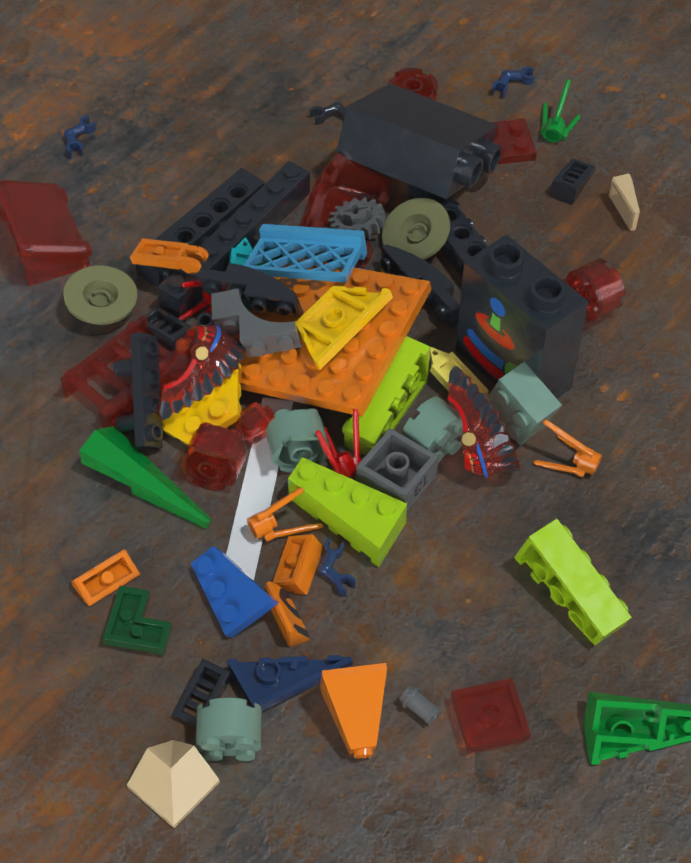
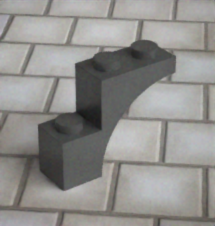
[212,289,302,358]

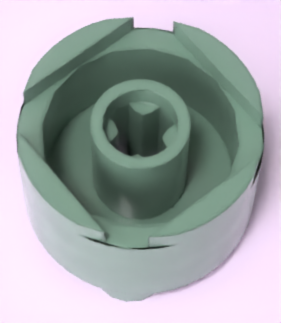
[402,397,470,463]
[266,408,330,473]
[196,698,262,761]

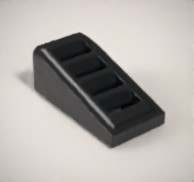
[550,159,595,204]
[138,306,196,356]
[172,658,233,727]

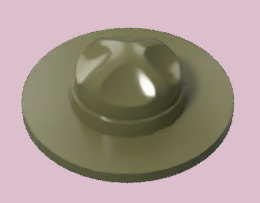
[382,198,450,260]
[63,265,137,325]

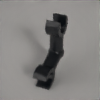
[310,102,346,125]

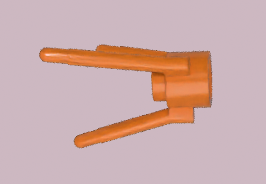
[533,420,602,478]
[246,487,323,542]

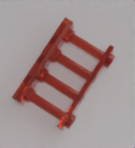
[60,315,190,428]

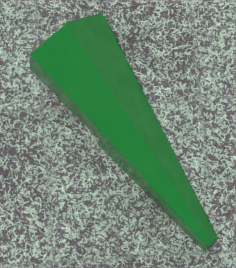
[79,426,212,529]
[584,692,691,765]

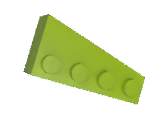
[342,336,431,456]
[288,457,407,567]
[514,519,632,646]

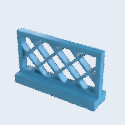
[243,224,367,283]

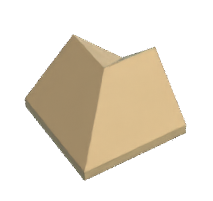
[127,740,220,828]

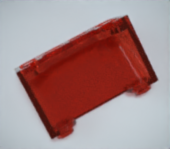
[300,152,391,266]
[0,180,92,286]

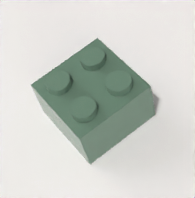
[484,362,562,446]

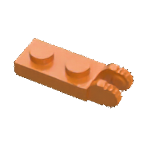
[130,238,209,274]

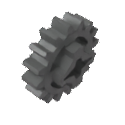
[328,197,386,239]

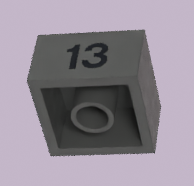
[356,428,439,511]

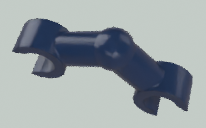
[491,67,535,99]
[64,115,96,158]
[318,538,356,597]

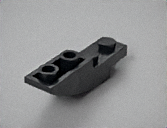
[380,244,460,329]
[197,263,304,316]

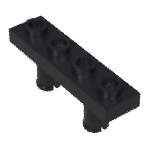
[113,332,163,450]

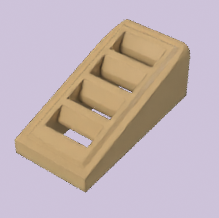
[609,174,640,231]

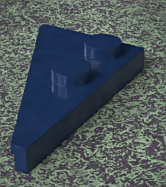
[227,655,353,711]

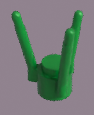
[540,79,581,143]

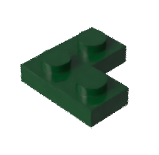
[103,586,172,655]

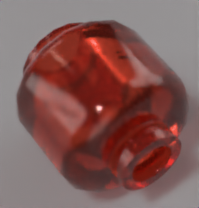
[232,402,274,444]

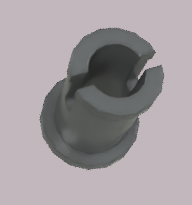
[399,686,441,725]

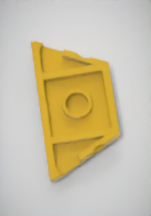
[295,286,393,370]
[162,357,241,449]

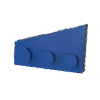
[191,546,279,638]

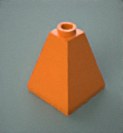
[320,663,387,759]

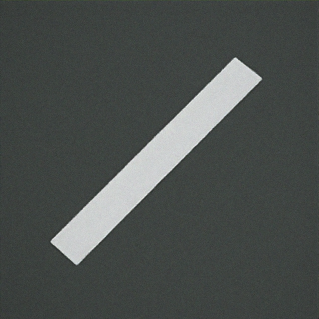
[226,397,293,580]

